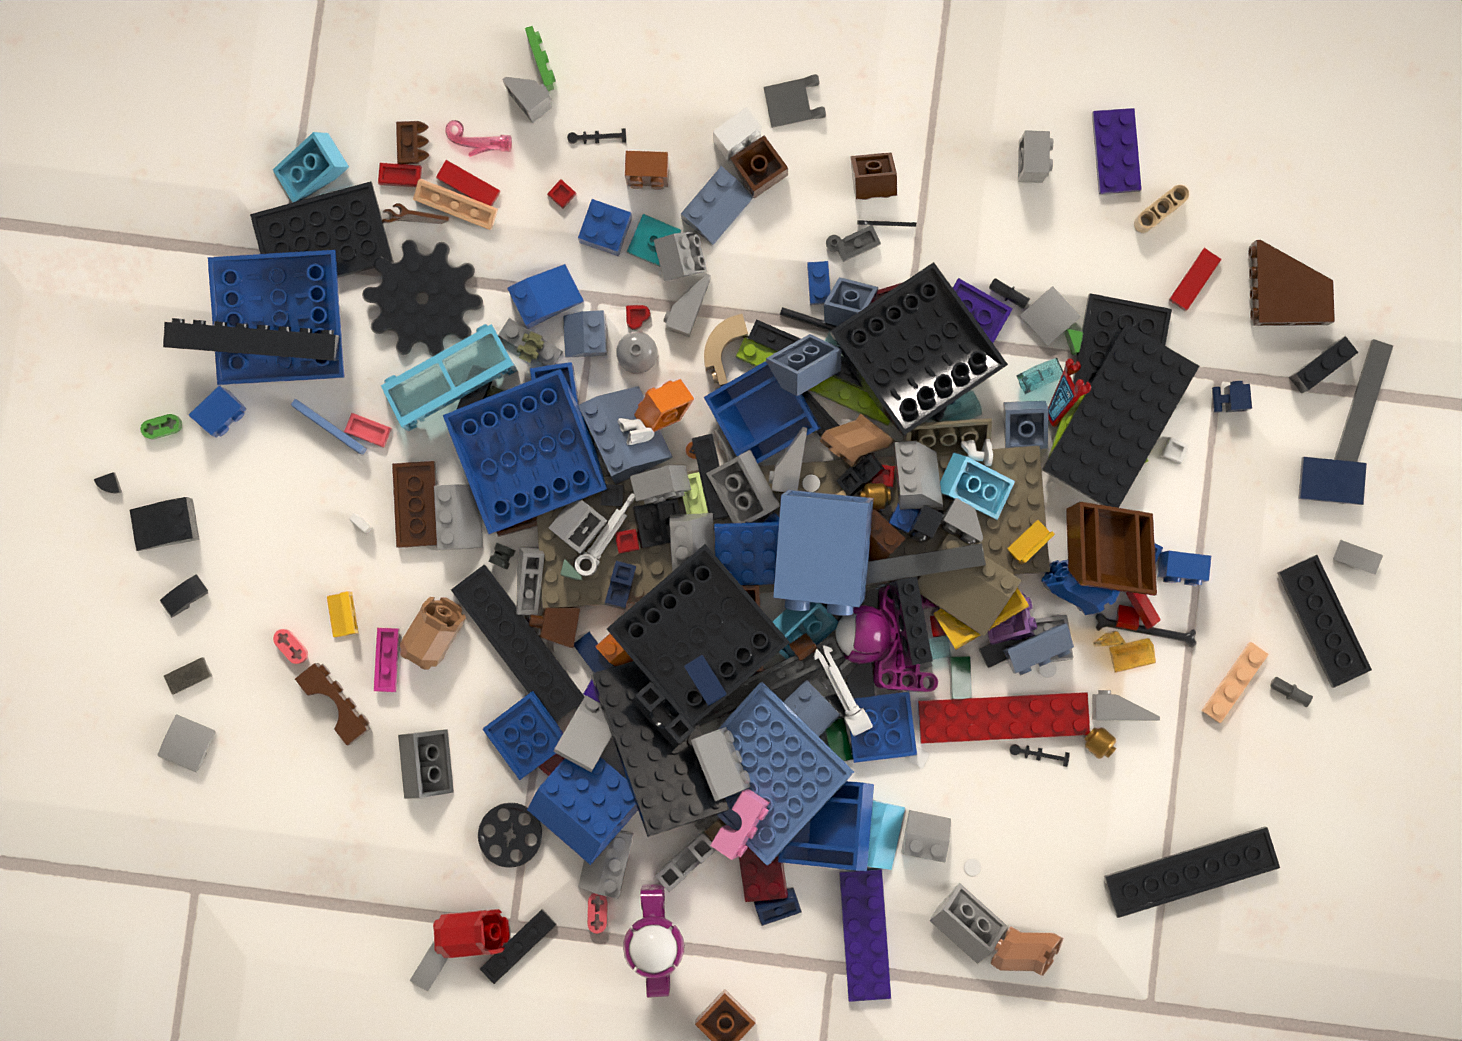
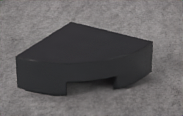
[94,472,122,494]

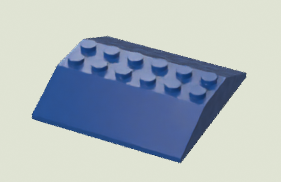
[207,250,345,385]
[443,369,607,534]

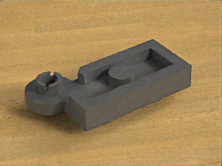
[826,225,881,262]

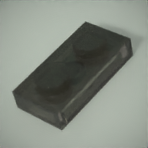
[164,657,213,695]

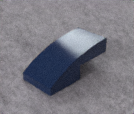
[605,561,636,610]
[574,631,614,673]
[684,655,727,706]

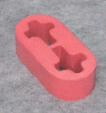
[273,629,308,664]
[587,893,608,934]

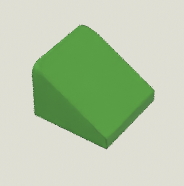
[1064,329,1083,355]

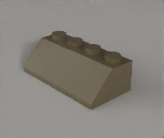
[903,418,992,456]

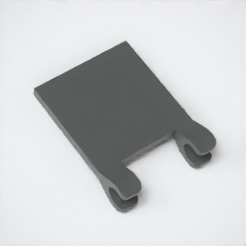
[763,74,826,128]

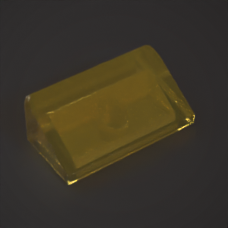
[1093,631,1127,647]
[1109,638,1156,673]

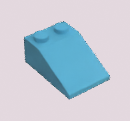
[273,132,349,202]
[940,453,1015,520]

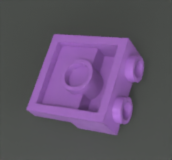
[988,592,1037,645]

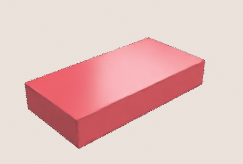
[344,413,392,448]

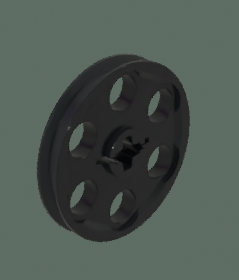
[478,803,542,868]

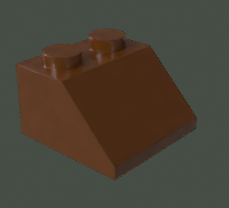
[730,135,788,199]
[850,152,897,200]
[868,509,906,561]

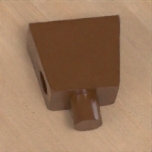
[529,608,580,648]

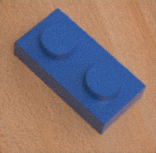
[807,261,830,305]

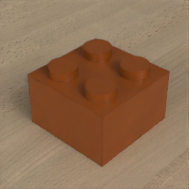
[625,151,669,190]
[695,989,756,1041]

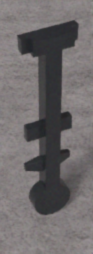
[567,128,626,144]
[857,220,917,227]
[1009,744,1070,767]

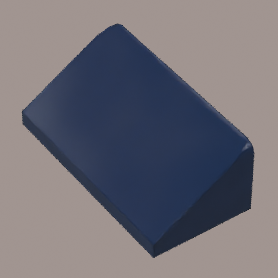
[754,888,802,926]

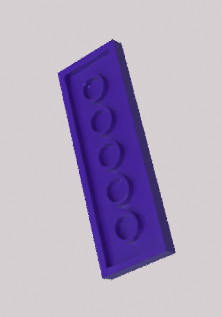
[839,869,891,1002]

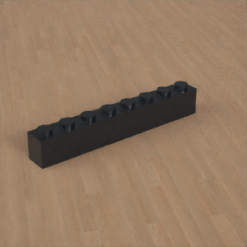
[163,318,340,361]

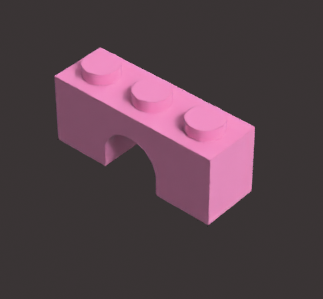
[710,789,769,860]

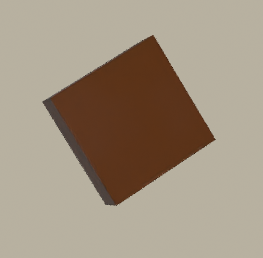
[789,633,818,661]

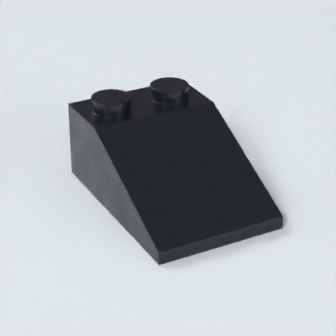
[129,497,200,551]

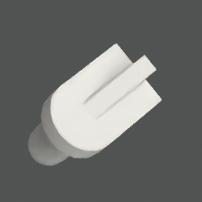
[618,418,654,445]
[961,439,993,466]

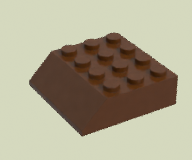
[1066,502,1157,596]

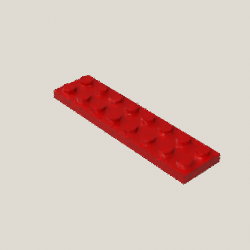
[918,692,1090,744]

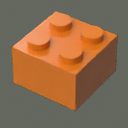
[634,379,694,432]

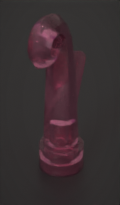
[445,120,512,157]

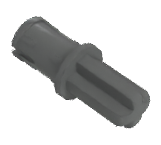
[1270,677,1313,707]

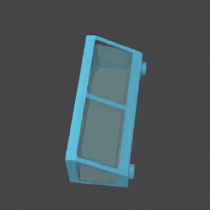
[381,324,518,432]

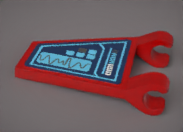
[1048,358,1091,427]

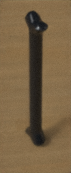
[1095,613,1197,647]

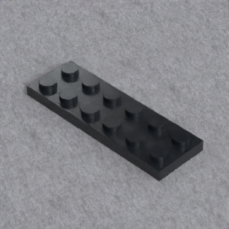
[1277,555,1372,688]

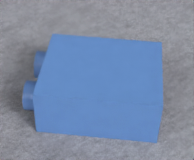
[773,490,874,615]

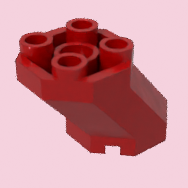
[433,909,510,958]

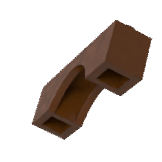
[295,663,371,746]

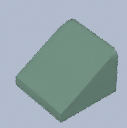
[560,559,583,581]

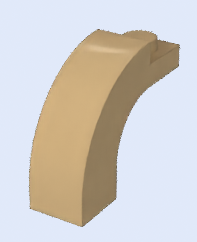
[704,314,748,387]

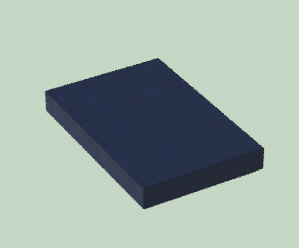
[1298,457,1367,505]

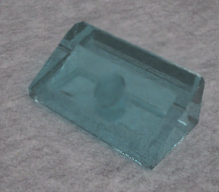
[941,391,982,422]

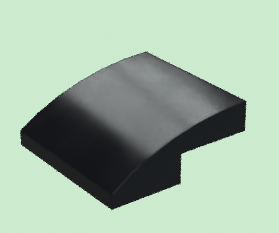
[633,498,680,549]

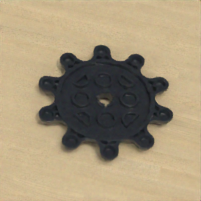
[362,240,483,356]

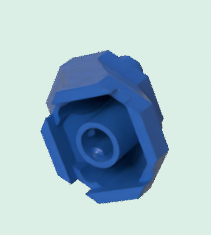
[1041,559,1120,615]

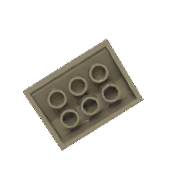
[918,533,1022,637]

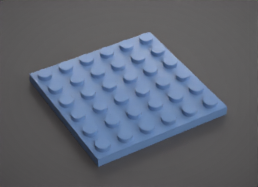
[717,682,854,865]

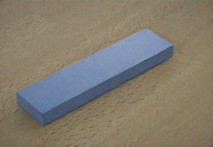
[291,399,367,455]

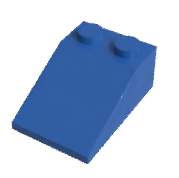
[507,264,584,329]

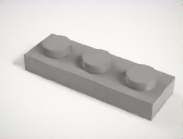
[498,318,563,366]

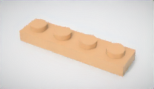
[413,179,498,230]
[1201,642,1269,723]

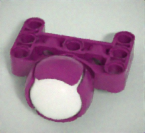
[836,585,938,692]
[623,883,685,998]

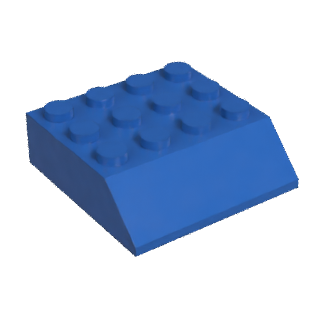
[704,361,821,464]
[527,757,638,865]
[778,781,874,871]

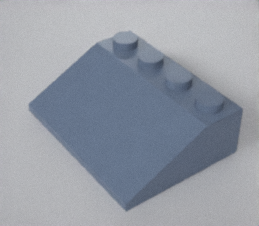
[578,386,673,485]

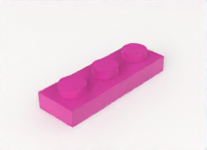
[374,628,400,692]

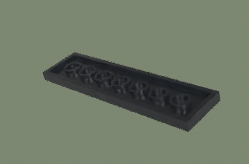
[451,564,585,722]
[1104,826,1280,918]

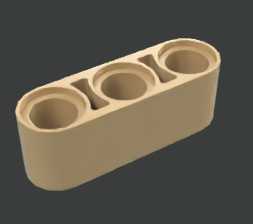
[1134,185,1190,233]

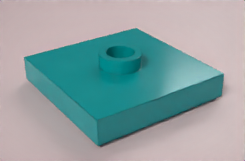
[627,214,682,267]

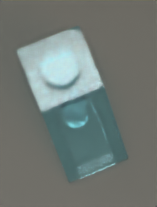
[1016,358,1063,394]

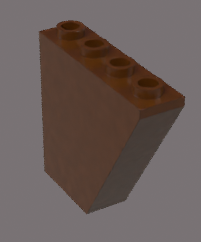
[1248,240,1335,326]

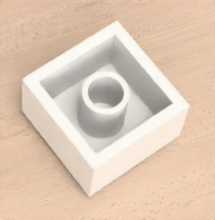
[713,106,762,161]

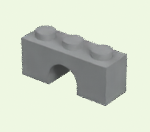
[655,831,716,892]

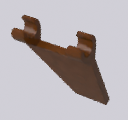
[382,203,449,224]

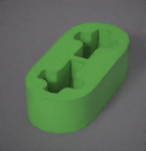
[140,414,182,440]

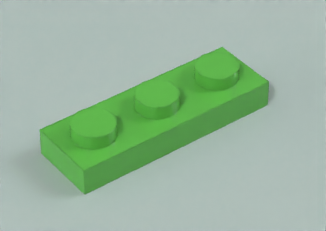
[525,26,556,91]

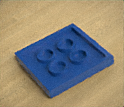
[714,522,779,585]
[482,691,563,780]
[849,691,917,763]

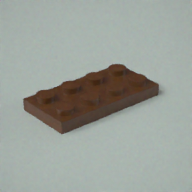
[392,461,437,548]

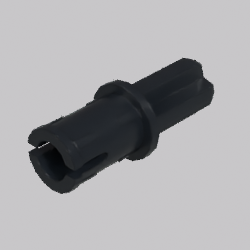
[989,278,1030,309]

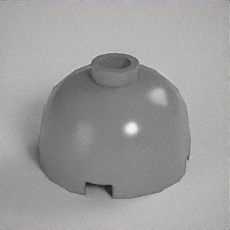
[616,332,658,374]

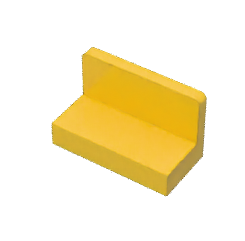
[1007,520,1055,564]
[327,591,359,637]

